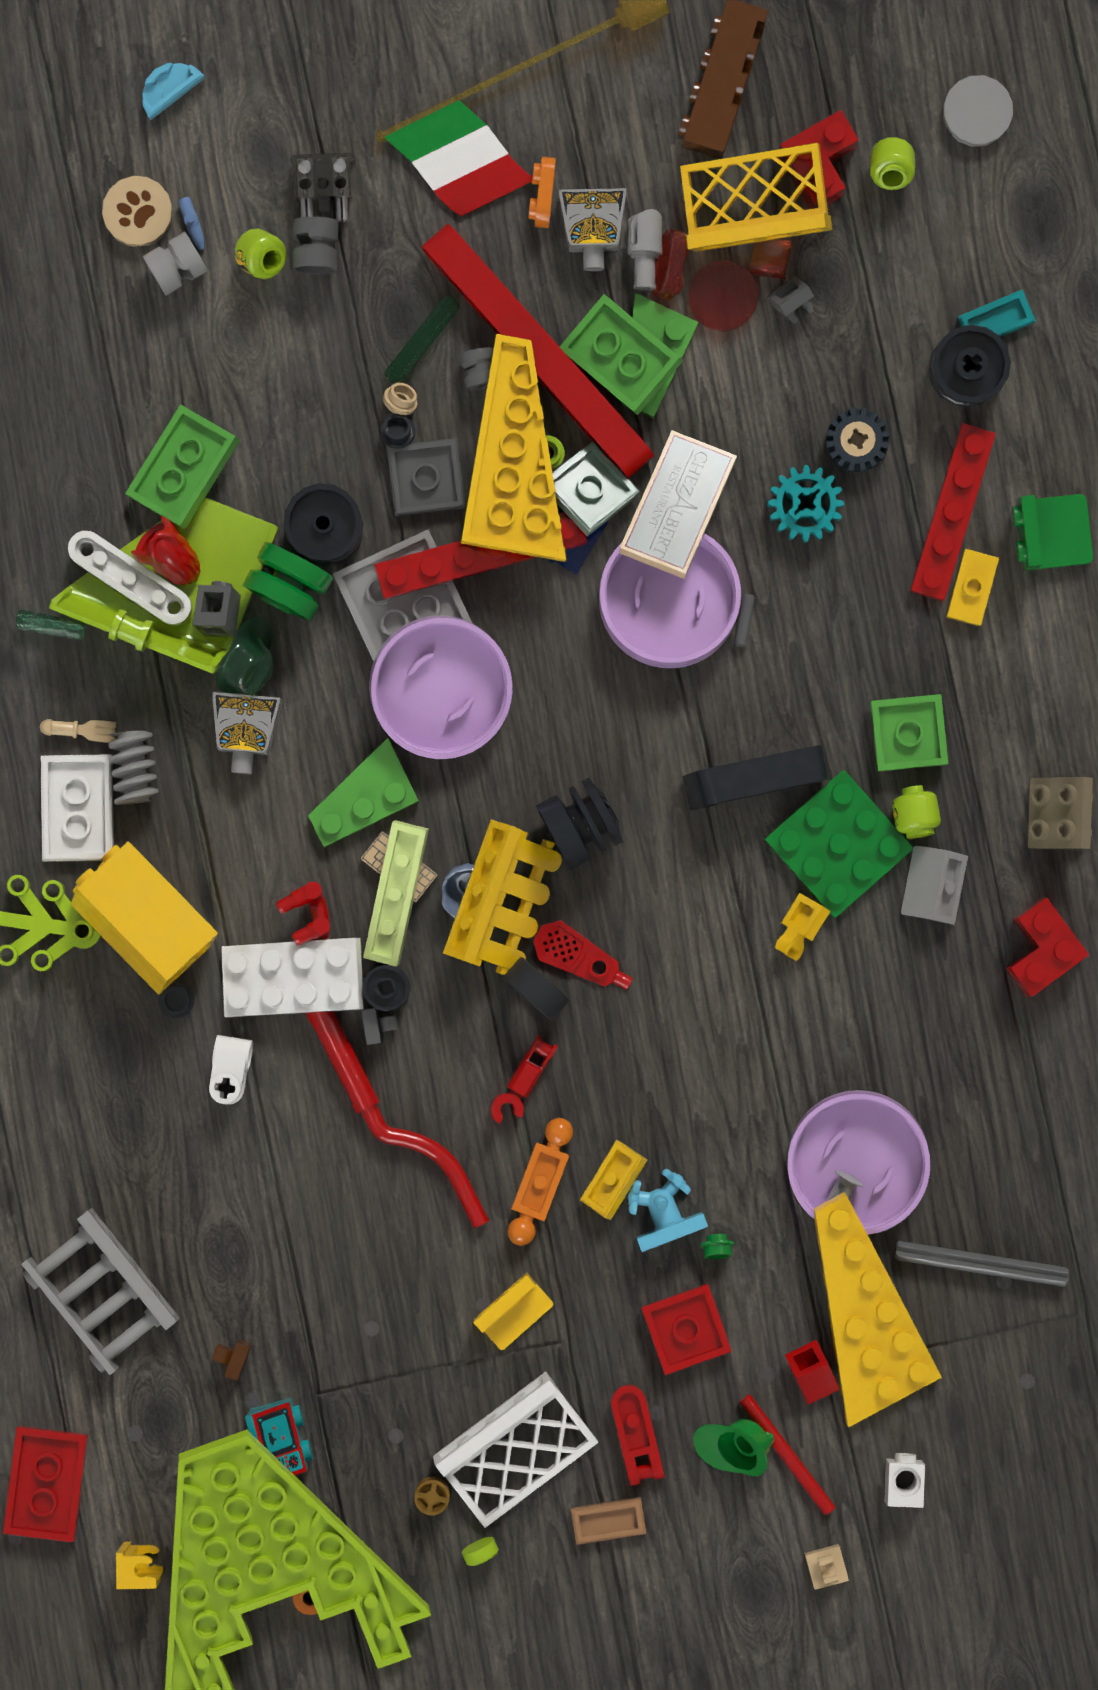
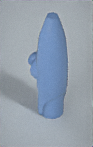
[178,197,204,250]

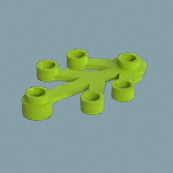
[0,875,101,971]

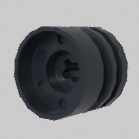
[536,778,623,870]

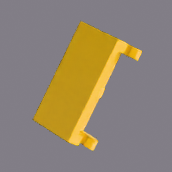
[116,1542,164,1589]

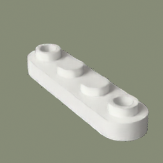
[68,531,192,626]

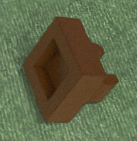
[212,1339,252,1381]

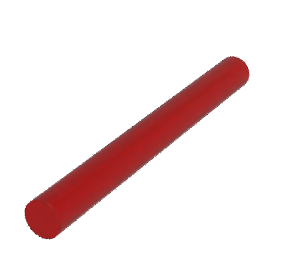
[739,1394,836,1516]

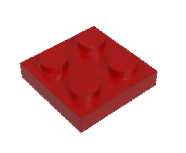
[641,1283,732,1375]

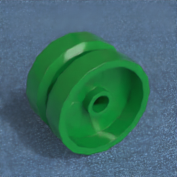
[242,542,334,622]

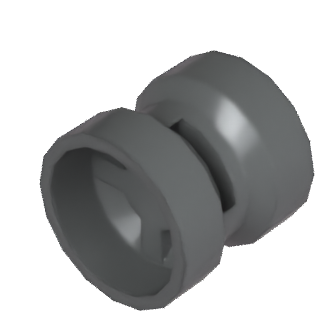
[459,347,493,391]

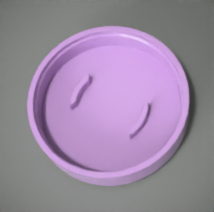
[599,533,741,668]
[369,616,512,759]
[788,1090,930,1235]

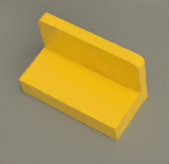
[473,1272,553,1350]

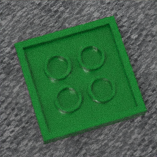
[764,769,914,918]

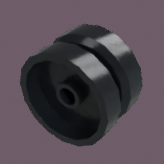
[928,325,1011,407]
[284,483,364,566]

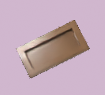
[571,1497,646,1545]

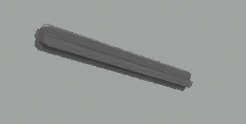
[894,1241,1069,1287]

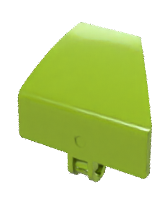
[49,497,278,673]

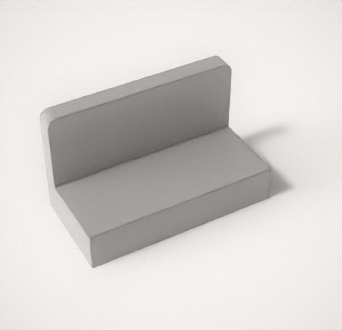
[901,846,968,925]

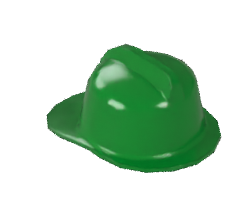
[693,1419,774,1477]

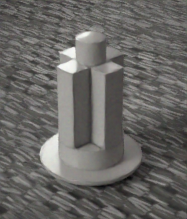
[826,1170,864,1201]

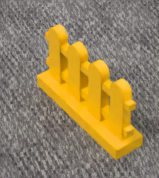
[443,820,562,975]

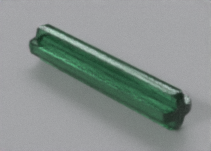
[384,295,460,384]

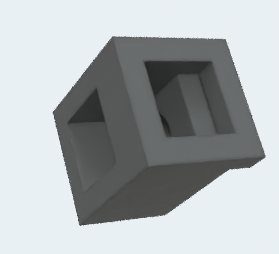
[192,581,241,637]

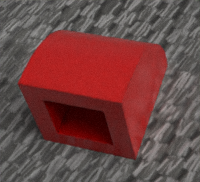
[785,1340,840,1405]

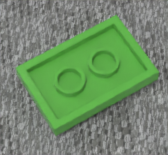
[560,294,683,415]
[125,404,240,530]

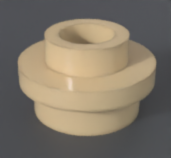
[383,383,417,415]

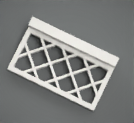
[433,1372,598,1528]

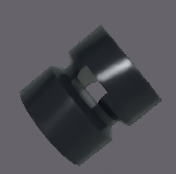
[363,965,411,1011]

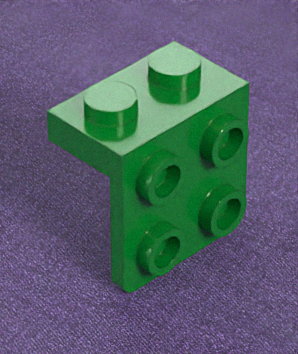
[1012,494,1093,571]

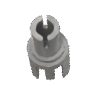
[627,209,662,291]

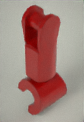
[489,1034,558,1124]

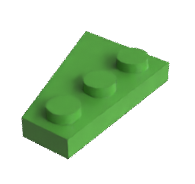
[622,293,699,419]
[308,738,419,848]

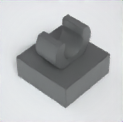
[767,276,814,324]
[361,1008,398,1045]

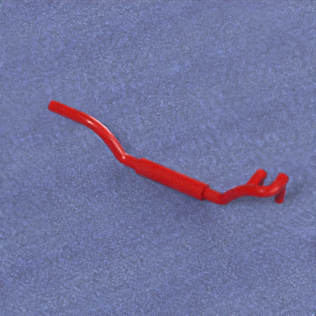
[276,881,490,1229]

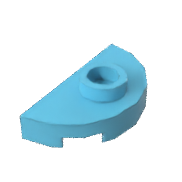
[142,63,205,121]

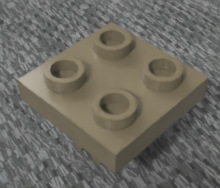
[1028,777,1093,849]

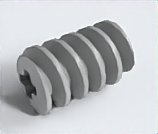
[109,731,159,805]

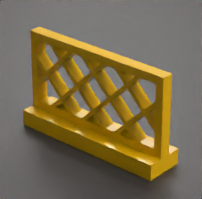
[680,143,832,252]

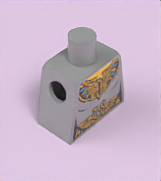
[559,188,626,271]
[213,692,283,774]

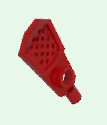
[533,920,633,991]

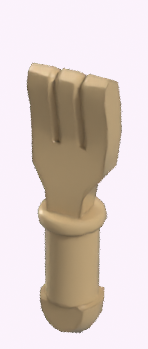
[40,719,116,743]

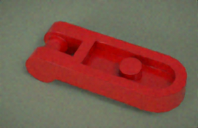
[611,1384,665,1486]

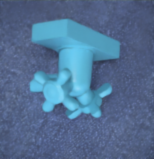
[628,1169,708,1252]

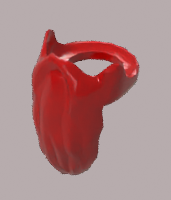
[131,516,201,586]

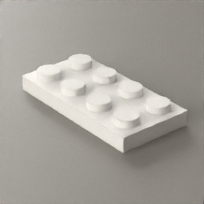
[222,938,363,1017]

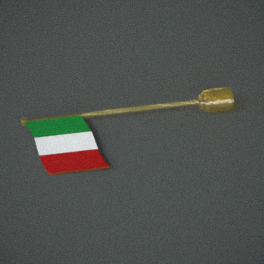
[376,0,670,217]

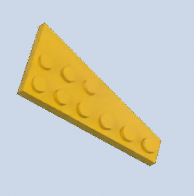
[461,334,566,562]
[813,1192,942,1428]

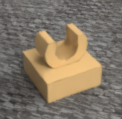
[804,1544,849,1590]

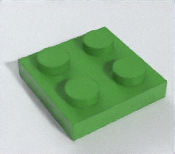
[870,694,948,772]

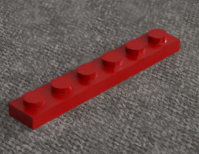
[374,512,587,600]

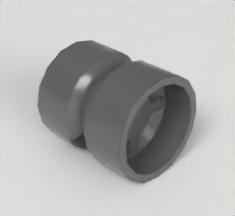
[292,217,338,275]

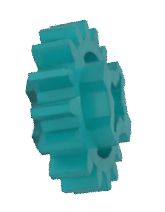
[767,465,844,543]

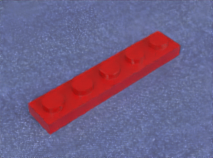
[910,423,996,602]

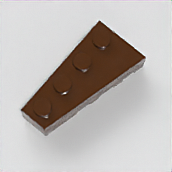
[678,0,769,159]

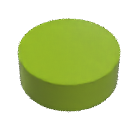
[461,1537,499,1566]

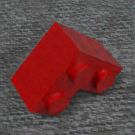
[779,110,859,209]
[1006,898,1089,997]

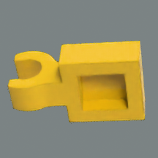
[775,893,830,961]

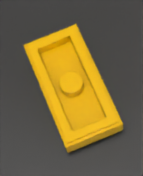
[946,549,999,627]
[580,1140,647,1220]

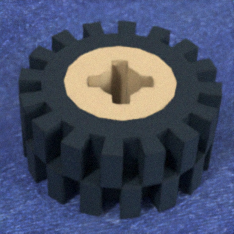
[826,407,890,473]

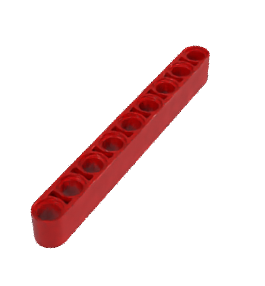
[421,223,654,479]

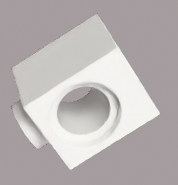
[884,1453,925,1508]

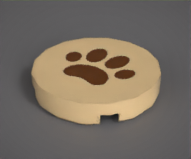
[102,176,173,247]

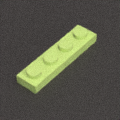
[363,820,429,967]

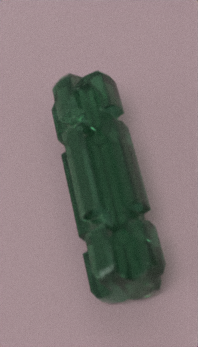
[15,610,85,641]

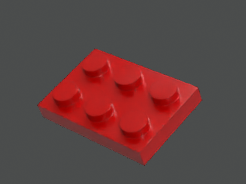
[3,1426,89,1542]

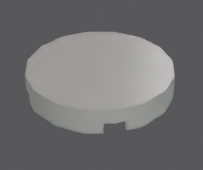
[943,75,1013,147]

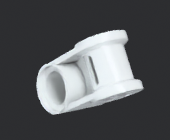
[209,1035,253,1105]

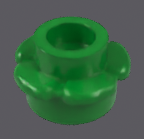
[700,1234,735,1260]

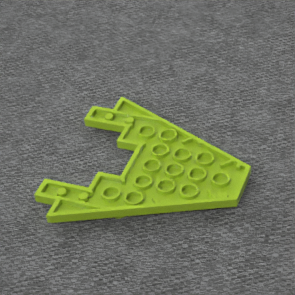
[165,1430,431,1690]

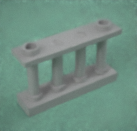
[21,1208,180,1375]

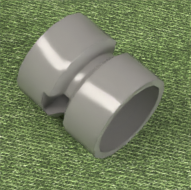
[142,231,208,296]

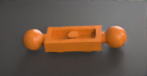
[507,1118,573,1246]

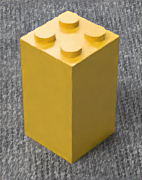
[71,841,218,995]

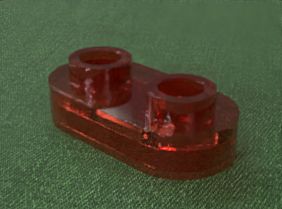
[652,228,690,300]

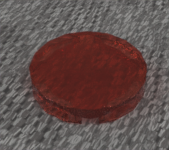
[688,260,759,332]

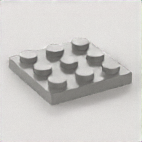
[333,529,472,661]

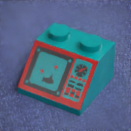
[245,1398,313,1475]

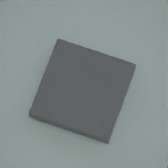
[387,438,465,517]

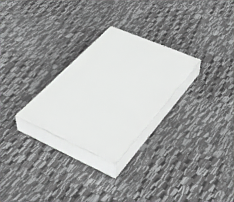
[41,755,114,862]

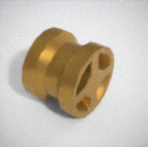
[414,1476,450,1515]

